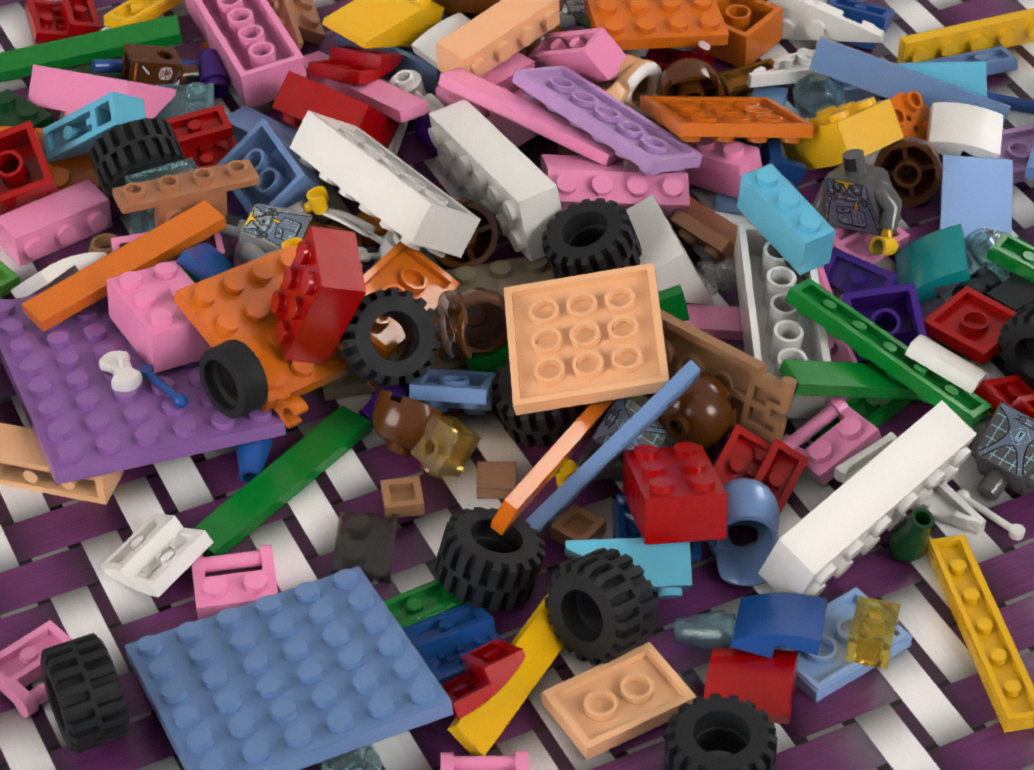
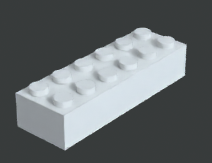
[428,99,562,262]
[289,110,481,258]
[733,224,832,418]
[758,400,977,596]

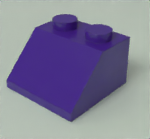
[840,283,927,363]

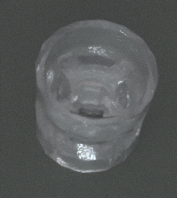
[697,257,738,296]

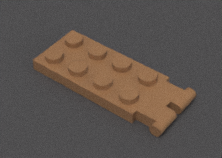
[661,310,797,444]

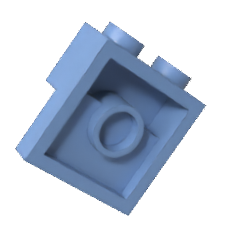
[409,367,497,415]

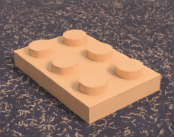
[541,642,697,760]

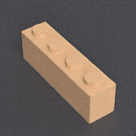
[436,0,560,77]
[0,423,124,505]

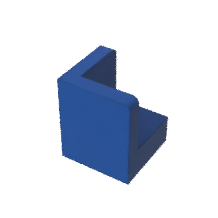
[759,138,807,188]

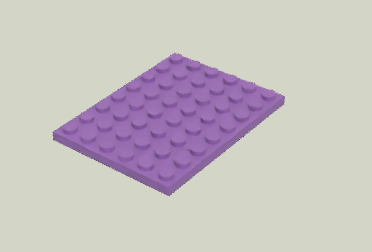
[0,292,286,485]

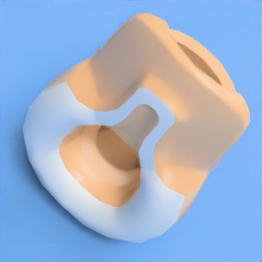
[592,54,662,118]

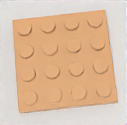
[504,263,670,415]

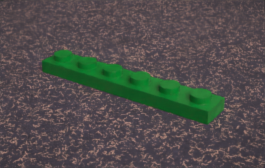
[785,278,992,428]

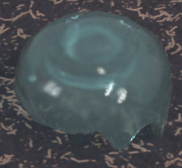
[792,74,846,119]

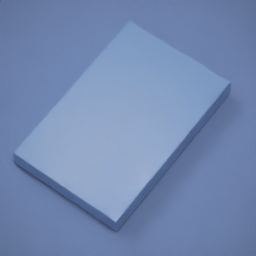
[939,155,1013,249]
[774,587,912,702]

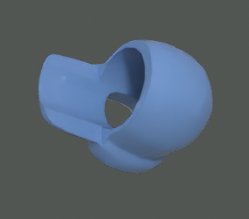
[707,477,780,586]

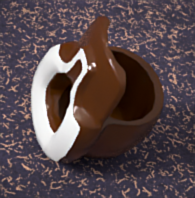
[438,288,508,359]

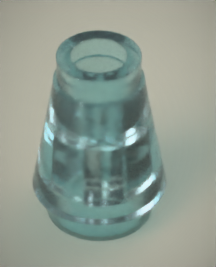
[675,609,736,649]

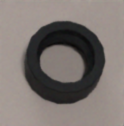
[199,339,269,419]

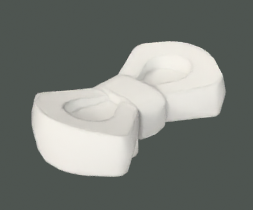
[99,350,143,392]

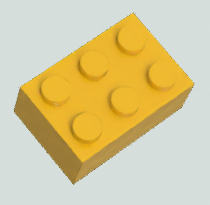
[781,96,904,171]

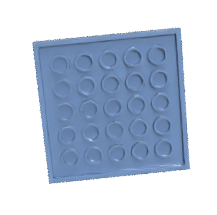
[124,566,453,770]

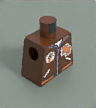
[121,43,199,108]

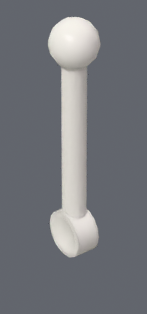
[956,489,1025,541]

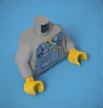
[221,186,329,263]

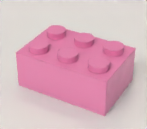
[106,261,212,373]

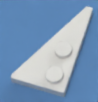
[767,0,885,43]
[746,40,831,88]
[834,432,986,535]

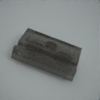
[331,512,398,583]

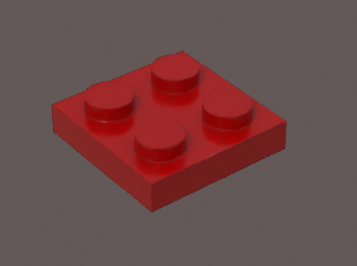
[923,286,1017,365]

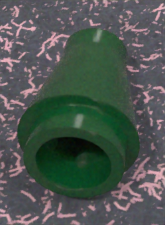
[888,508,935,562]

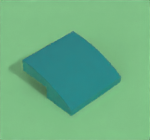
[895,224,971,302]

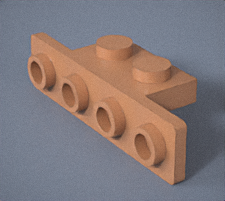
[267,0,326,50]
[112,159,260,228]
[670,197,738,267]

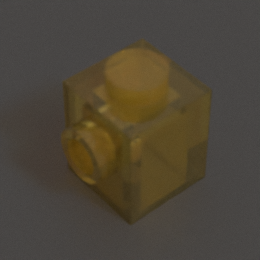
[410,414,481,478]
[846,596,901,669]

